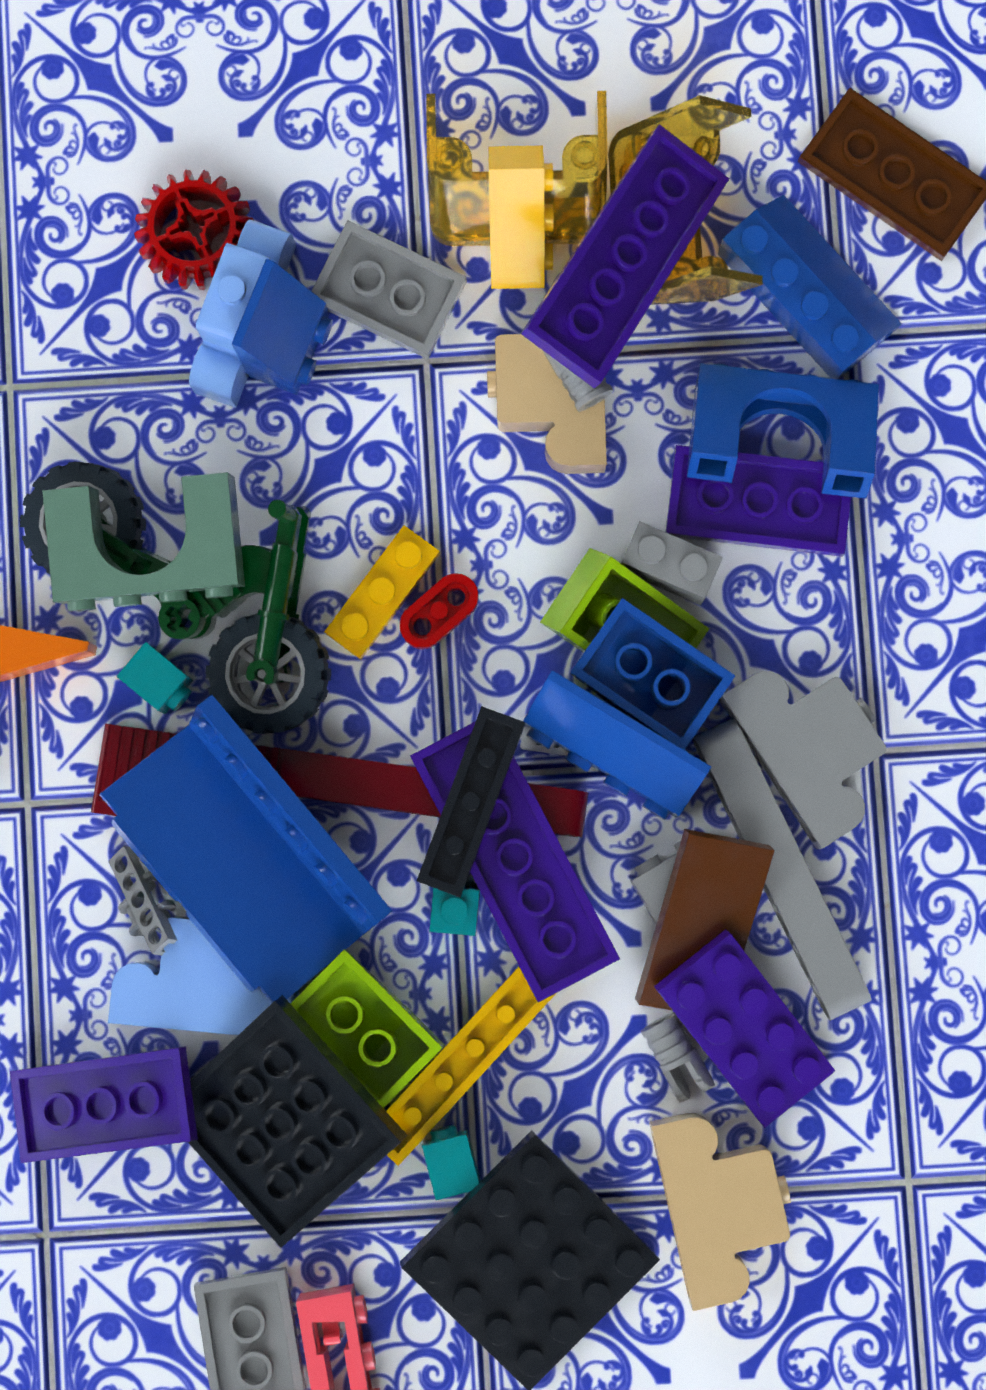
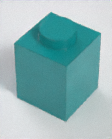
[116,642,193,714]
[429,888,480,936]
[422,1125,481,1200]

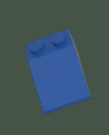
[232,259,333,395]
[570,598,735,750]

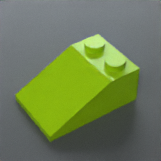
[540,548,710,653]
[290,949,445,1108]

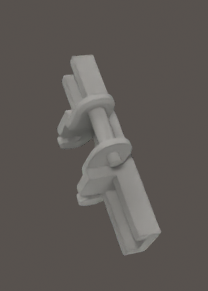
[108,846,177,956]

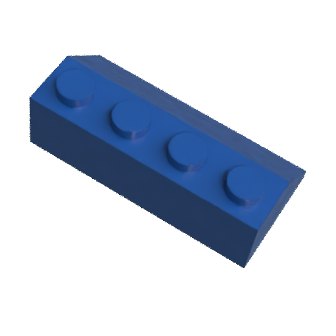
[718,195,902,379]
[523,670,711,820]

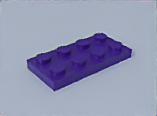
[665,445,851,557]
[654,929,835,1128]
[10,1046,198,1163]

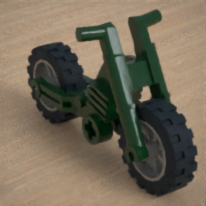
[20,462,331,734]

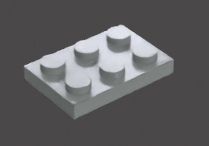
[312,220,467,359]
[194,1267,306,1390]

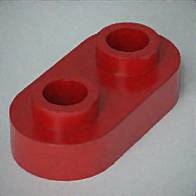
[400,573,479,649]

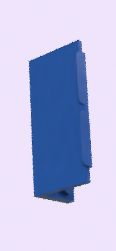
[100,694,392,1003]

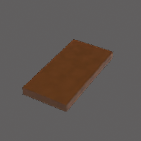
[798,88,986,261]
[635,829,775,1010]

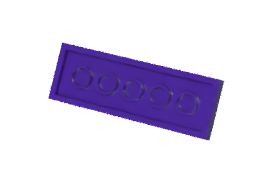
[521,124,730,388]
[410,721,620,1002]

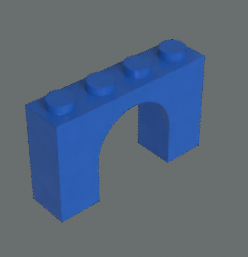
[687,363,879,499]

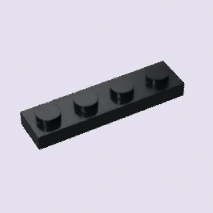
[417,706,525,898]

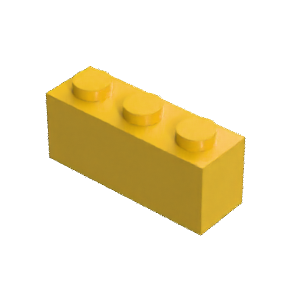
[488,145,553,289]

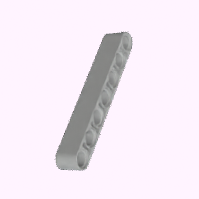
[692,718,872,1021]

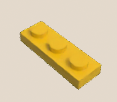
[324,525,440,660]

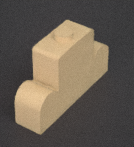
[487,334,607,474]
[649,1113,791,1311]

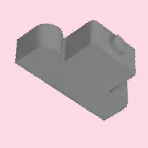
[719,671,886,850]

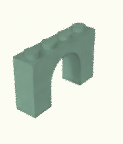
[42,472,245,612]

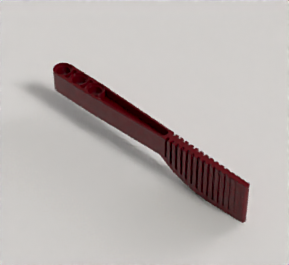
[91,724,589,838]

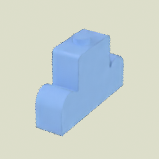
[189,219,296,408]
[108,917,299,1035]

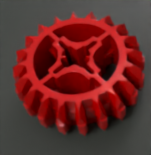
[134,169,254,291]

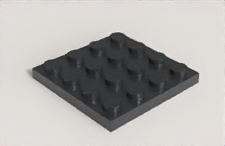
[188,995,407,1248]
[400,1130,660,1390]

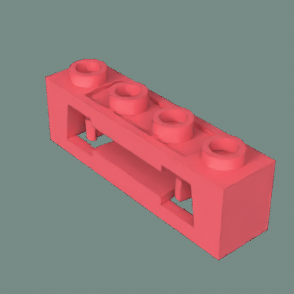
[296,1283,380,1390]

